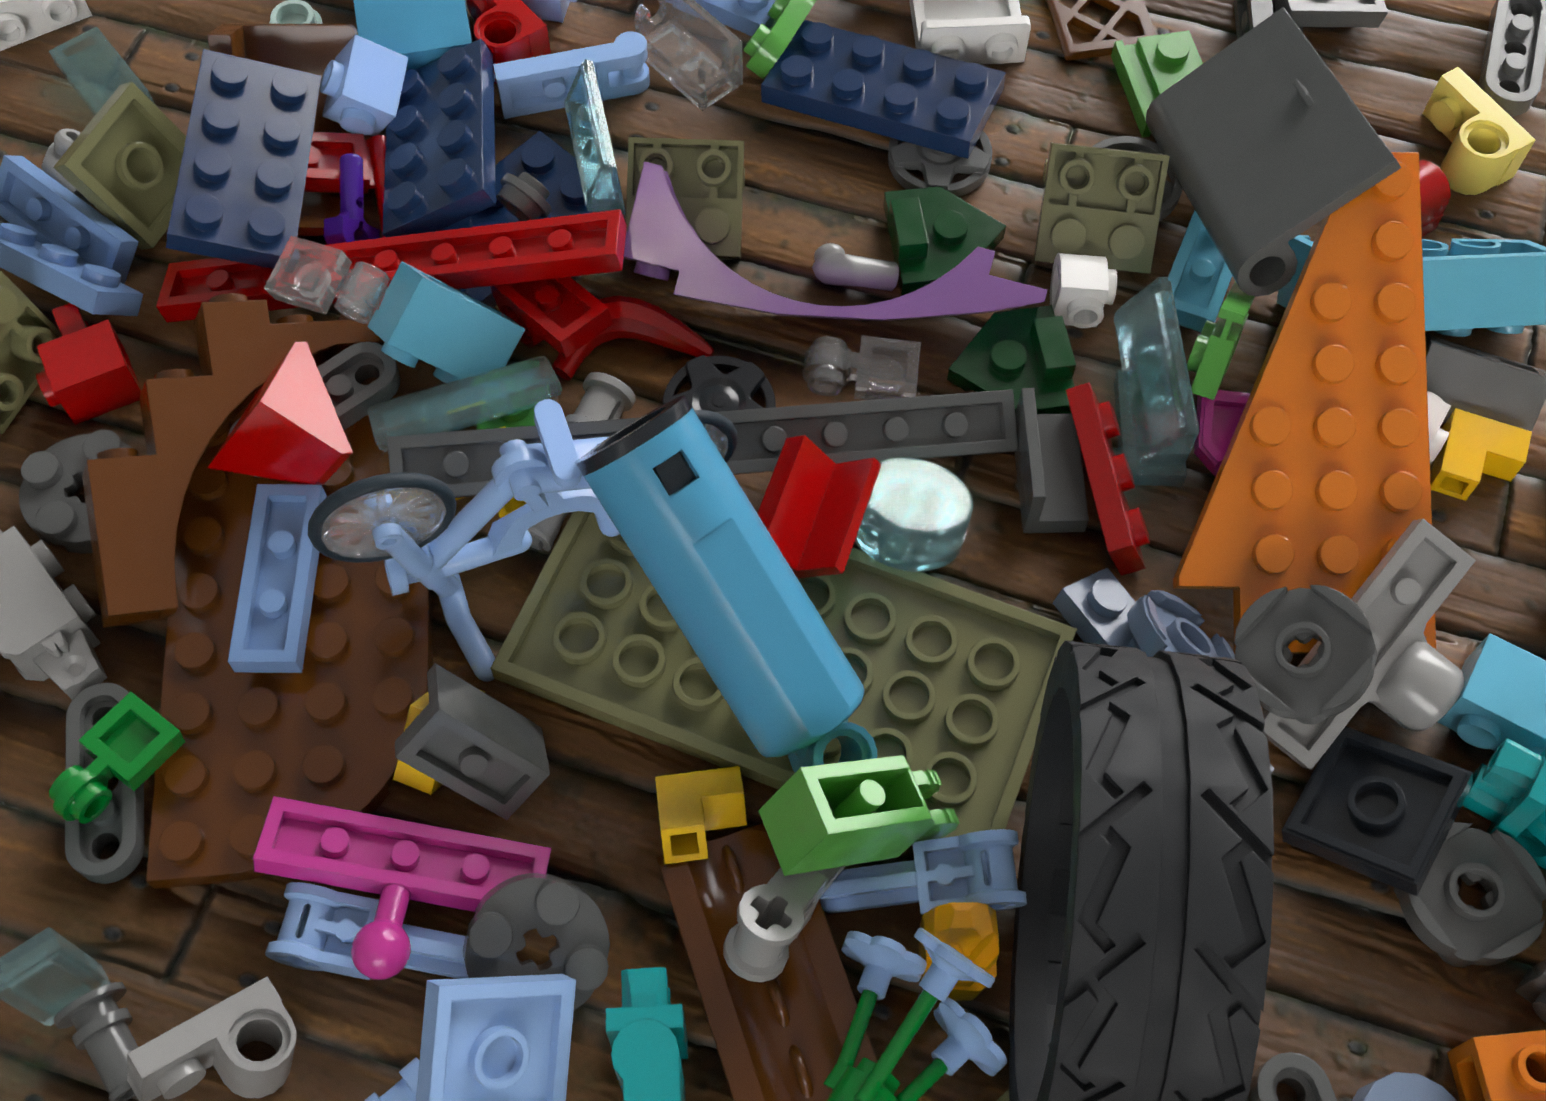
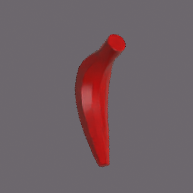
[551,295,714,380]

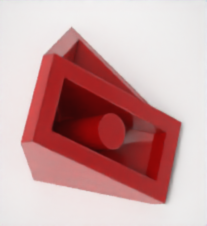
[207,342,353,485]

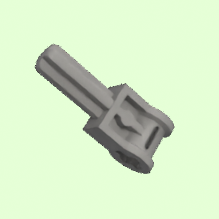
[723,866,845,982]

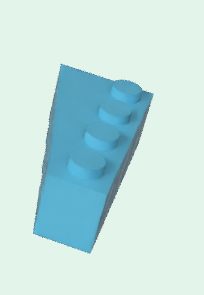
[1277,235,1546,337]

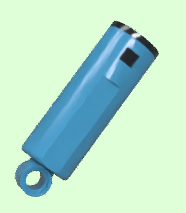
[575,396,877,772]

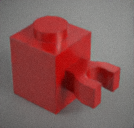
[36,303,142,425]

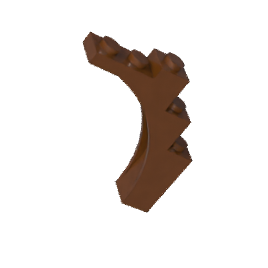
[82,293,385,628]

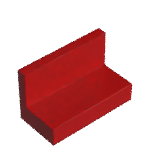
[757,435,882,579]

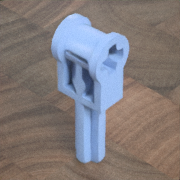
[820,829,1027,915]
[265,882,469,980]

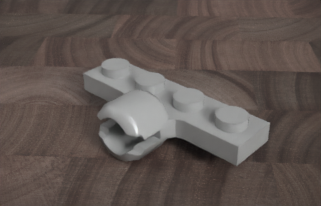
[1262,519,1476,770]

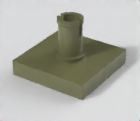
[53,82,186,250]

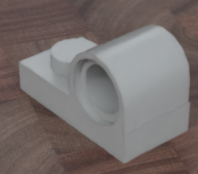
[127,977,296,1101]

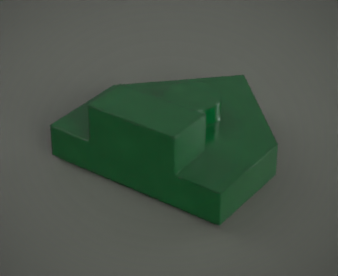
[883,186,1006,296]
[947,305,1076,414]

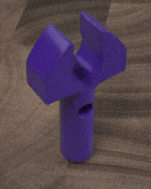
[324,153,380,244]

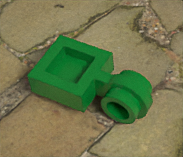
[49,691,185,824]

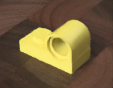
[1422,67,1535,195]

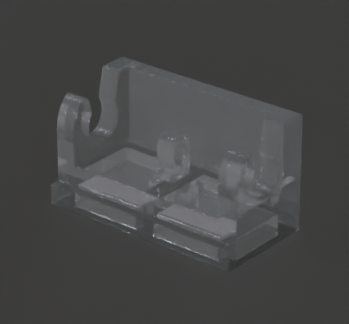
[635,0,743,111]

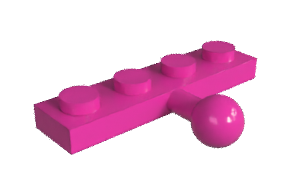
[253,796,551,980]

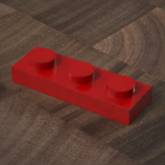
[1066,382,1150,576]

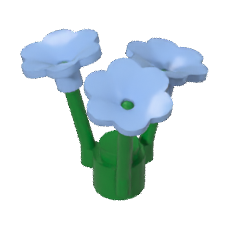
[823,927,1007,1101]

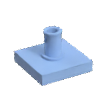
[416,974,576,1101]

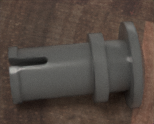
[53,982,138,1101]

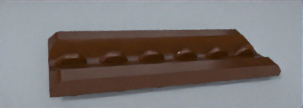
[656,823,877,1101]

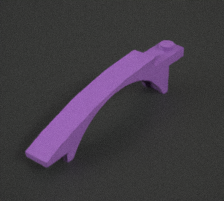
[624,161,1047,321]

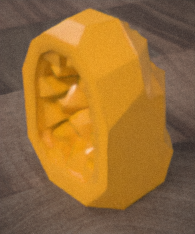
[919,902,999,1001]

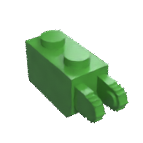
[758,755,960,876]

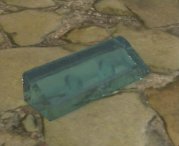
[564,59,626,218]
[1113,277,1200,466]
[367,356,562,452]

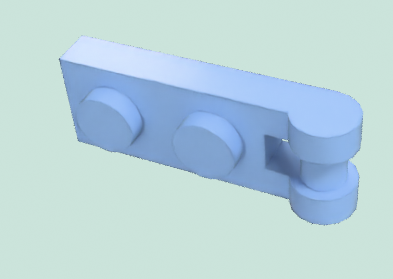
[493,31,650,119]

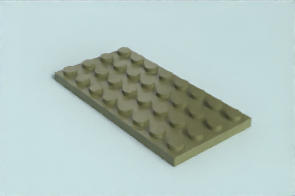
[490,511,1077,838]

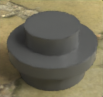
[496,172,552,221]

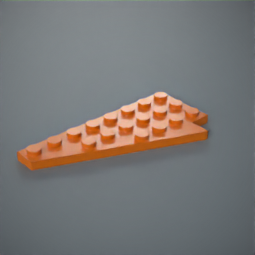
[1173,152,1436,654]

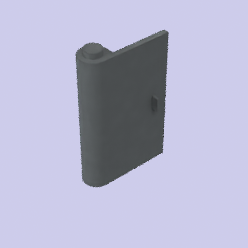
[1146,7,1401,297]

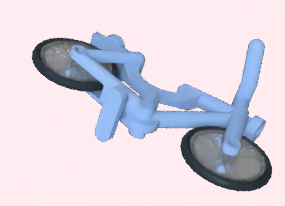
[308,399,737,682]

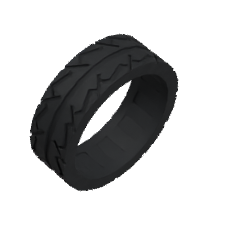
[1009,640,1274,1101]

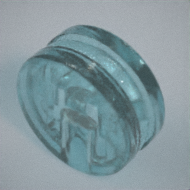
[855,457,973,572]

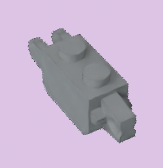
[0,526,107,700]

